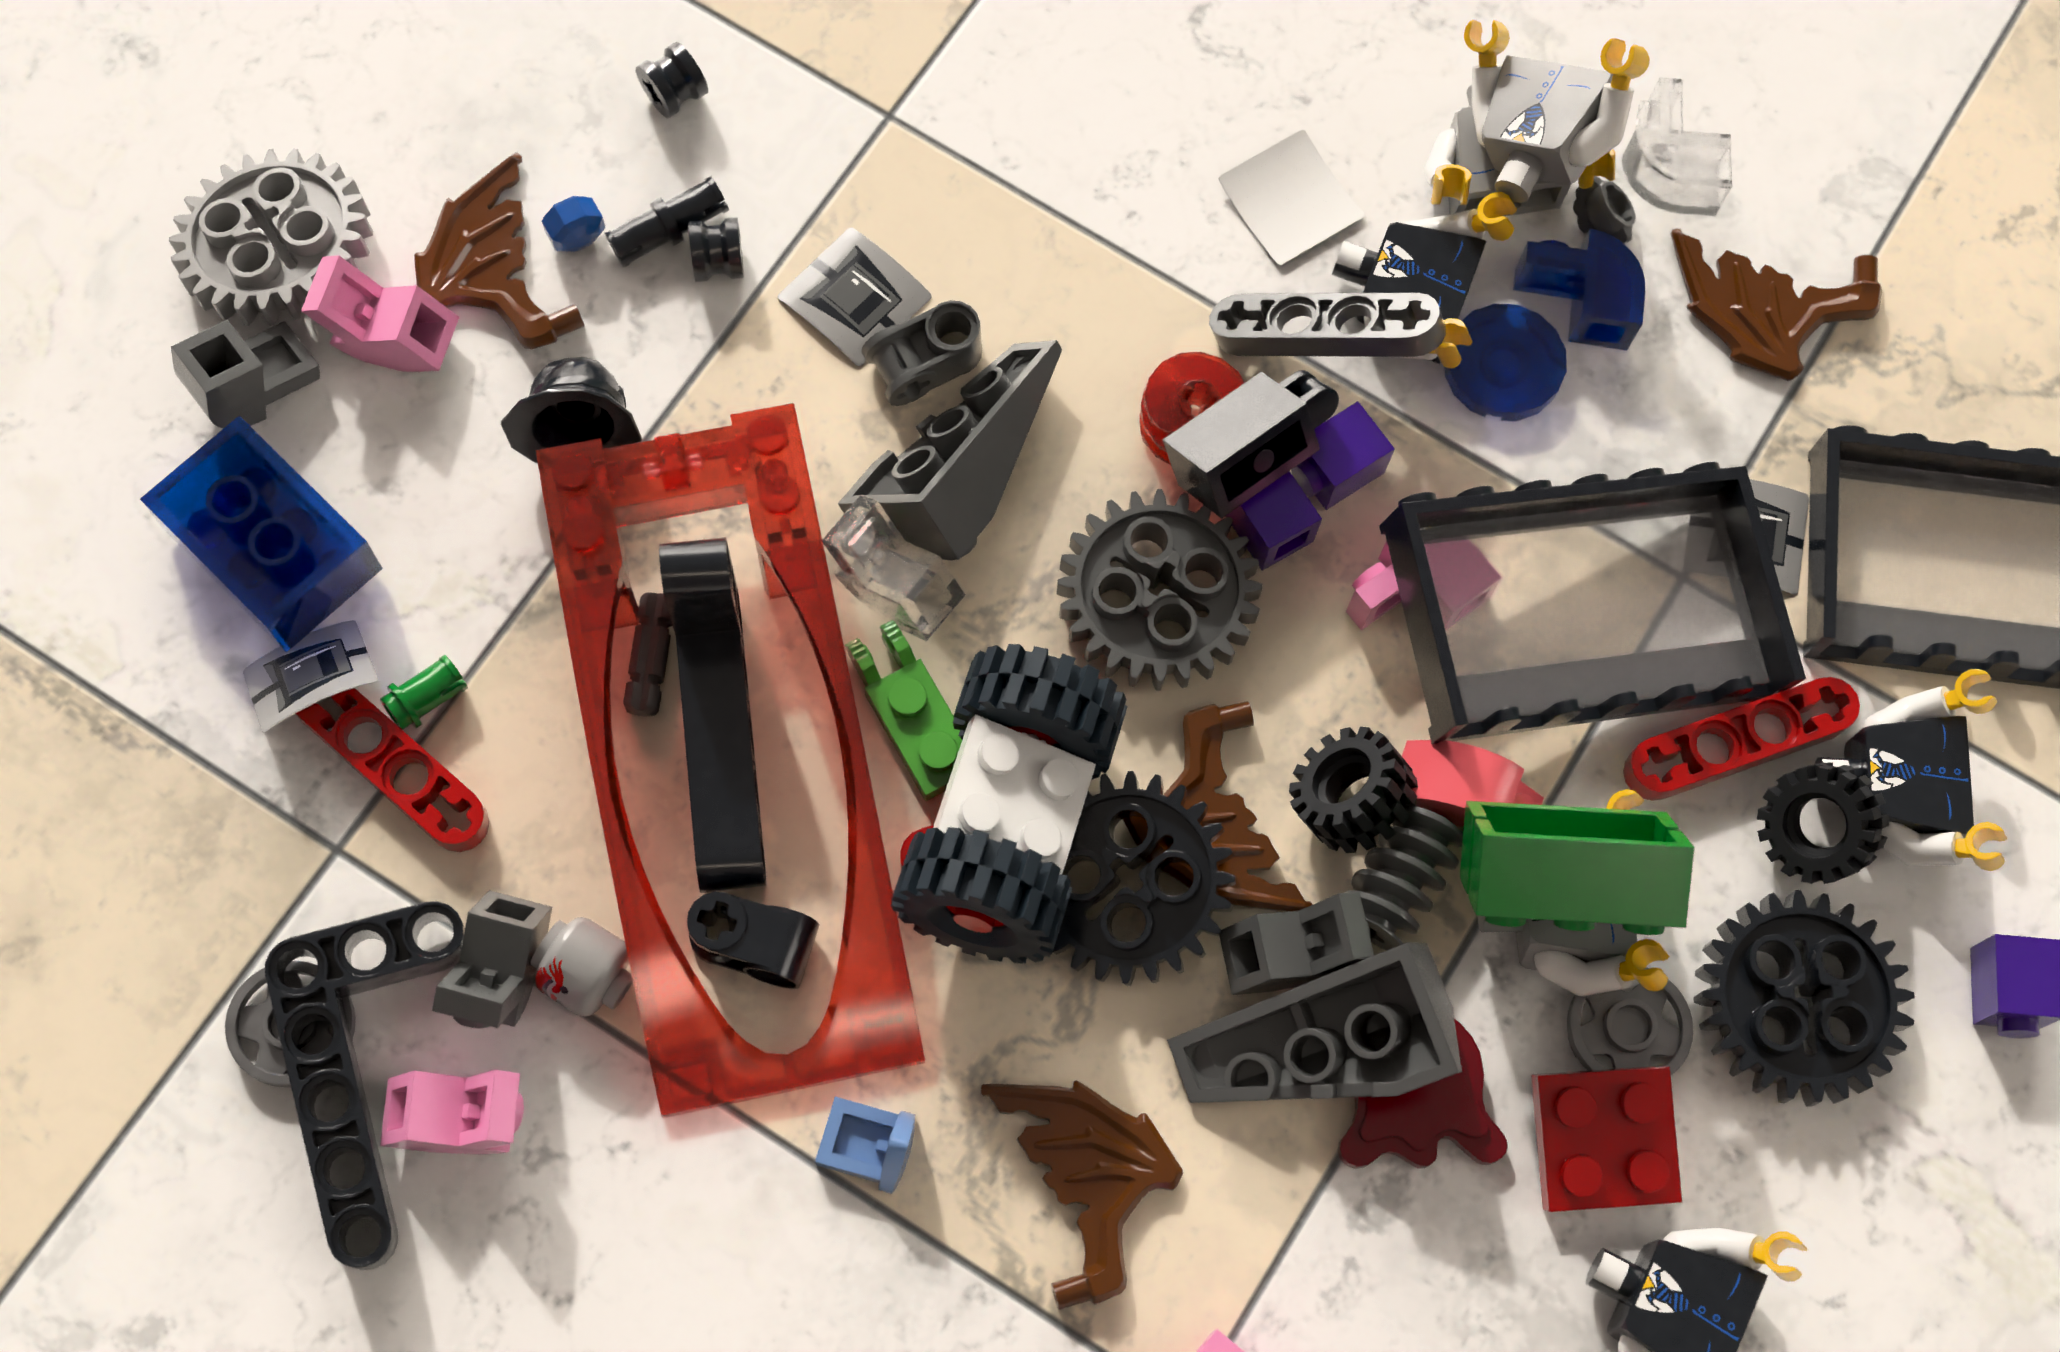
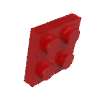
[1531,1066,1682,1212]

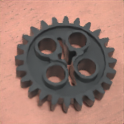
[1056,489,1262,691]

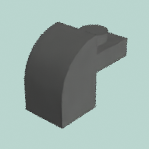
[171,319,320,429]
[432,890,553,1028]
[1220,892,1374,995]

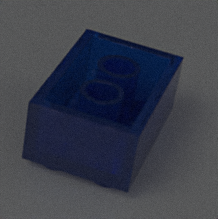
[140,415,383,652]

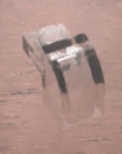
[1621,77,1732,216]
[821,494,965,641]

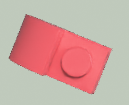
[1402,740,1544,827]

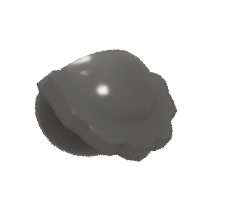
[1573,176,1636,248]

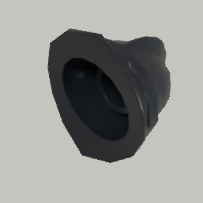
[501,357,642,468]

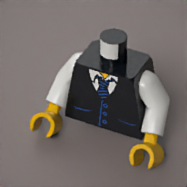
[1332,192,1517,369]
[1814,669,2007,871]
[1586,1228,1808,1352]

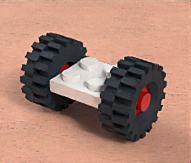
[891,644,1127,963]

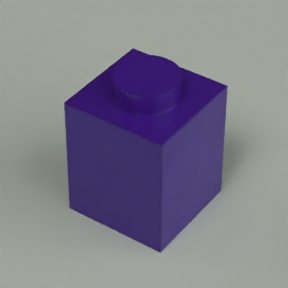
[1291,401,1395,510]
[1225,471,1322,571]
[1970,934,2060,1038]

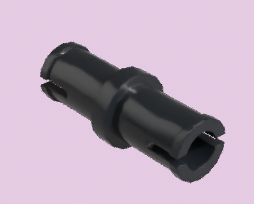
[604,176,729,268]

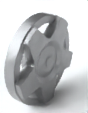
[225,961,355,1088]
[1567,967,1693,1075]

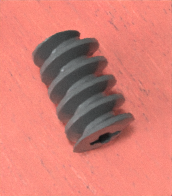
[1344,805,1463,951]

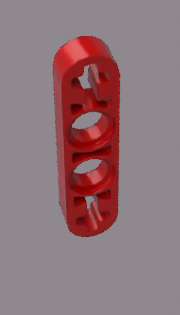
[1623,677,1860,801]
[295,688,489,852]

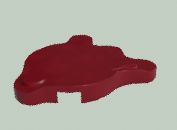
[1337,1019,1508,1169]

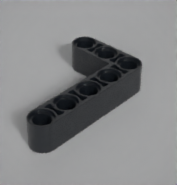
[659,537,767,893]
[265,901,465,1270]

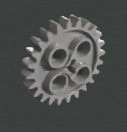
[169,148,373,326]

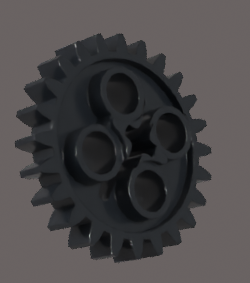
[1053,771,1237,986]
[1693,890,1915,1107]

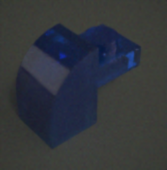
[1513,229,1645,351]

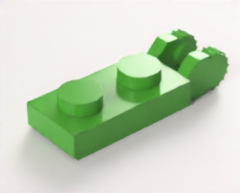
[845,620,962,801]

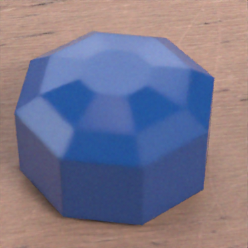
[542,196,606,252]

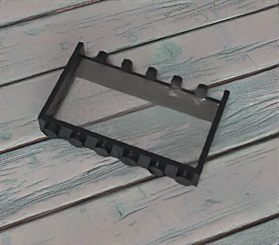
[1803,425,2060,689]
[1379,462,1806,744]

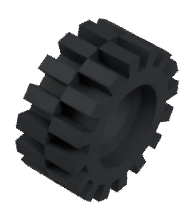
[1289,726,1418,853]
[1757,762,1889,884]

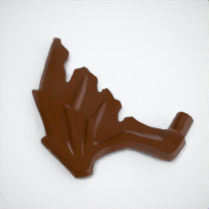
[414,152,585,349]
[1671,228,1882,381]
[1122,701,1313,912]
[981,1080,1183,1310]

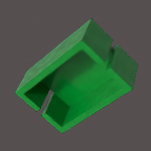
[1460,801,1694,935]

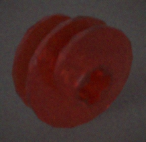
[1139,352,1245,465]

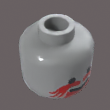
[530,917,635,1017]

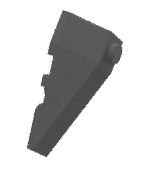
[838,340,1063,561]
[1167,942,1462,1103]

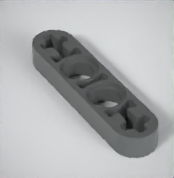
[1209,293,1446,357]

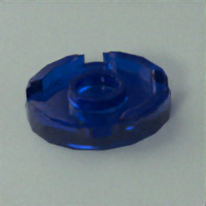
[1444,304,1567,421]

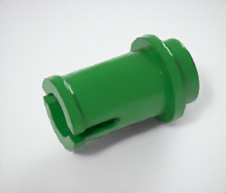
[380,655,468,730]

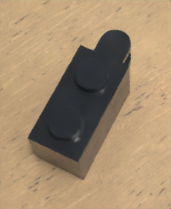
[1163,370,1339,519]

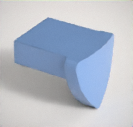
[815,1097,915,1194]

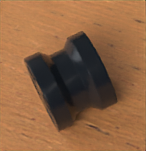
[635,42,708,118]
[689,217,744,282]

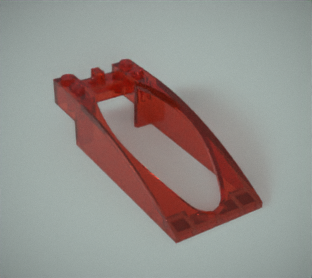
[536,403,925,1118]

